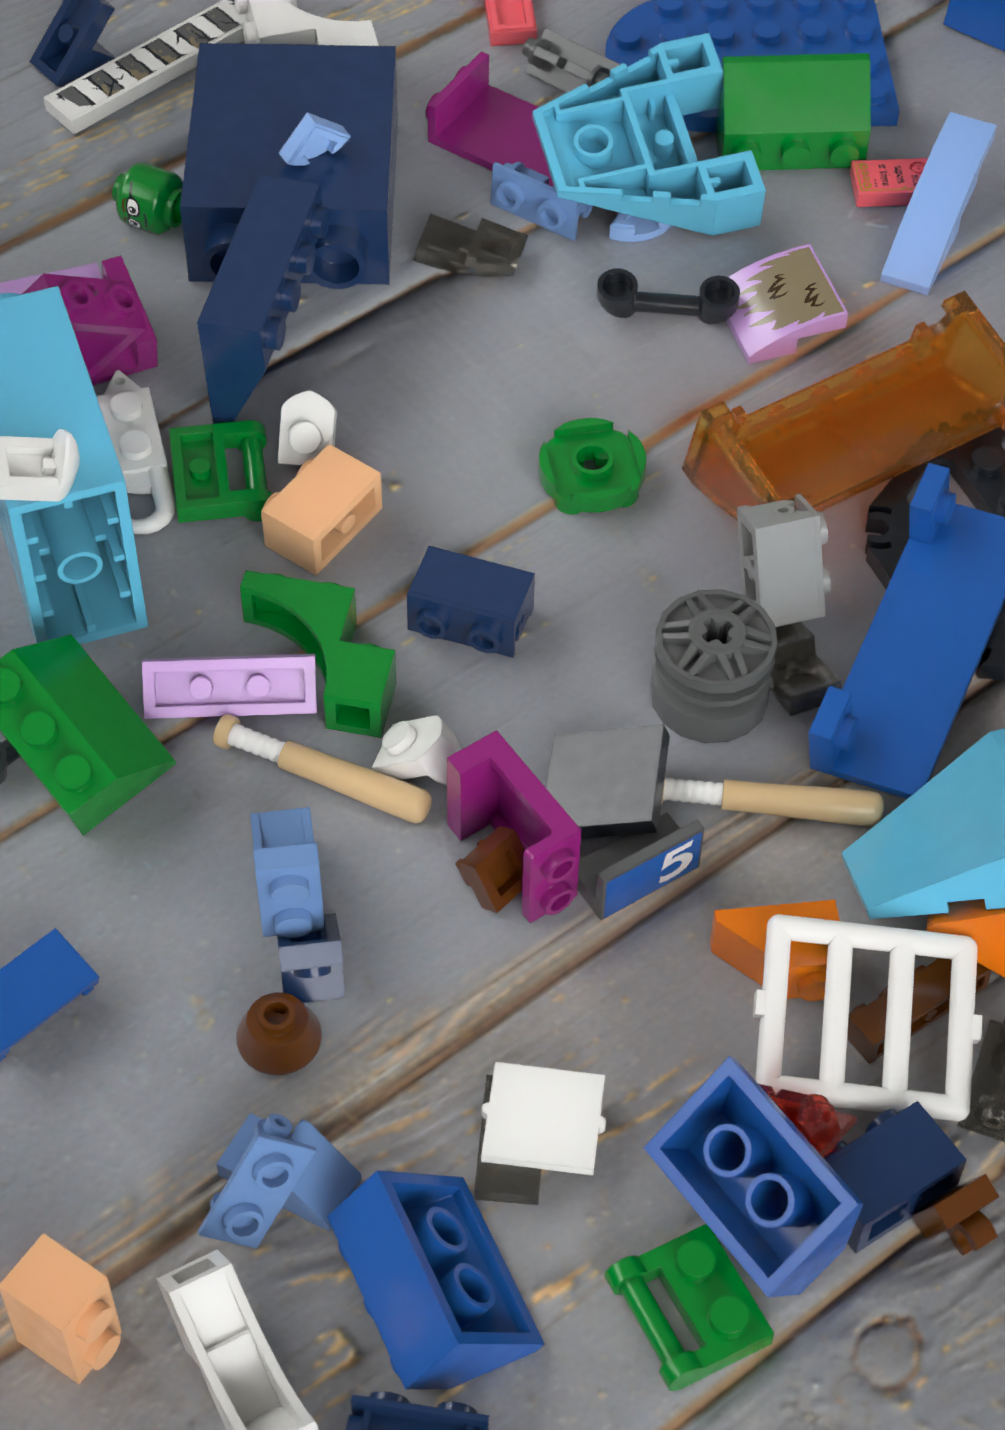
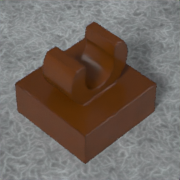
[455,826,525,913]
[911,1174,1000,1256]

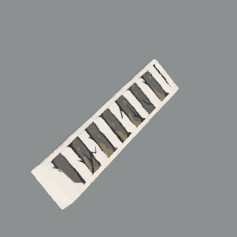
[43,0,297,134]

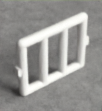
[753,914,983,1121]

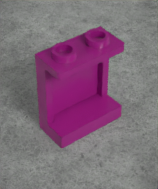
[447,730,581,923]

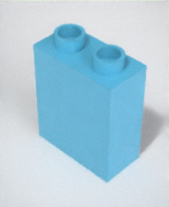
[0,286,148,644]

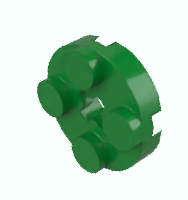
[538,418,646,515]

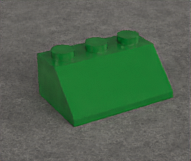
[715,53,871,170]
[0,634,177,836]

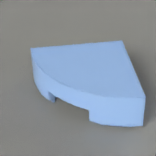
[279,112,351,166]
[609,213,672,242]

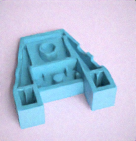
[532,33,766,236]
[842,728,1005,919]

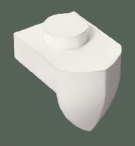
[278,390,337,466]
[0,429,80,502]
[372,715,463,785]

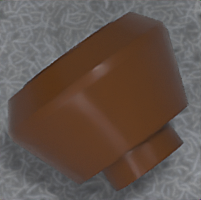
[236,992,322,1075]

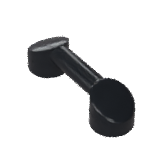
[597,268,740,324]

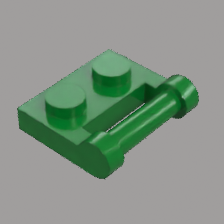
[169,420,273,523]
[604,1224,774,1391]

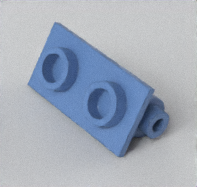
[490,161,593,241]
[198,1113,317,1249]

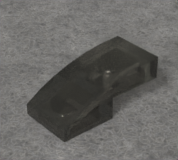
[413,213,528,277]
[771,622,842,716]

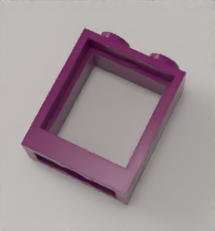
[21,273,147,380]

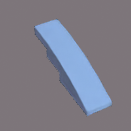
[880,112,997,296]

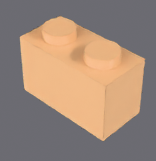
[261,444,382,575]
[0,1233,122,1384]

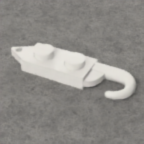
[97,370,176,535]

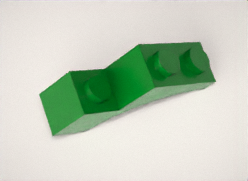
[240,570,397,738]

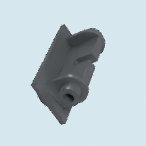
[522,28,621,93]

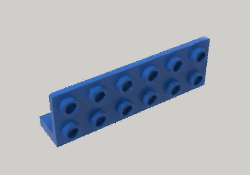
[808,463,1005,799]

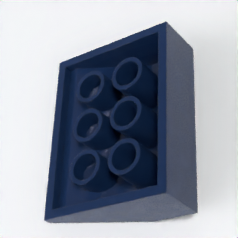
[197,175,330,424]

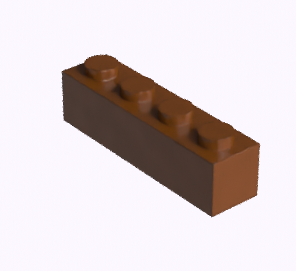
[847,958,992,1064]

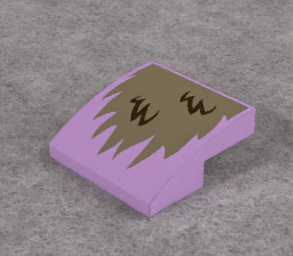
[726,244,848,364]

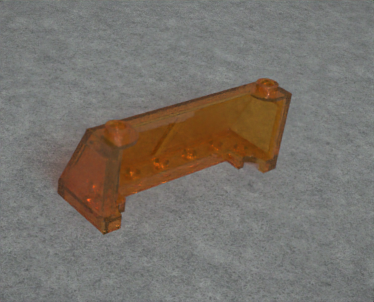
[682,291,1005,521]

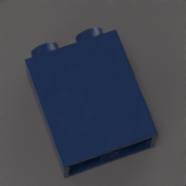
[180,43,398,289]

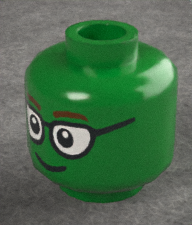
[112,162,183,235]

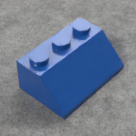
[643,1056,864,1298]
[327,1170,545,1390]

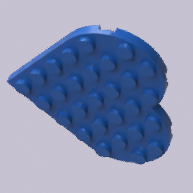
[605,0,899,132]

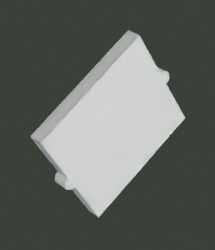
[481,1062,606,1175]

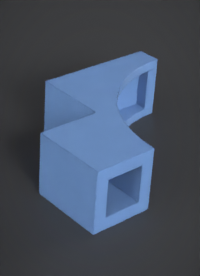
[250,807,325,938]

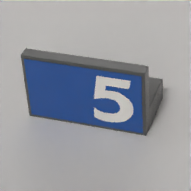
[578,812,704,920]

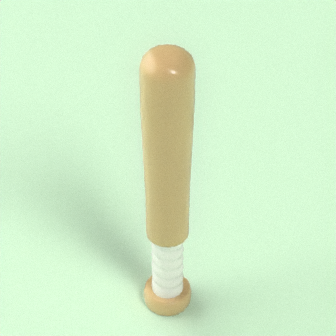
[213,714,432,824]
[661,773,884,827]

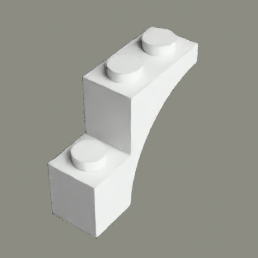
[234,0,379,46]
[156,1250,319,1430]

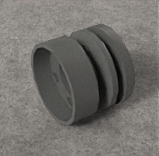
[650,589,778,743]

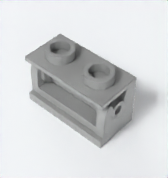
[737,494,831,627]

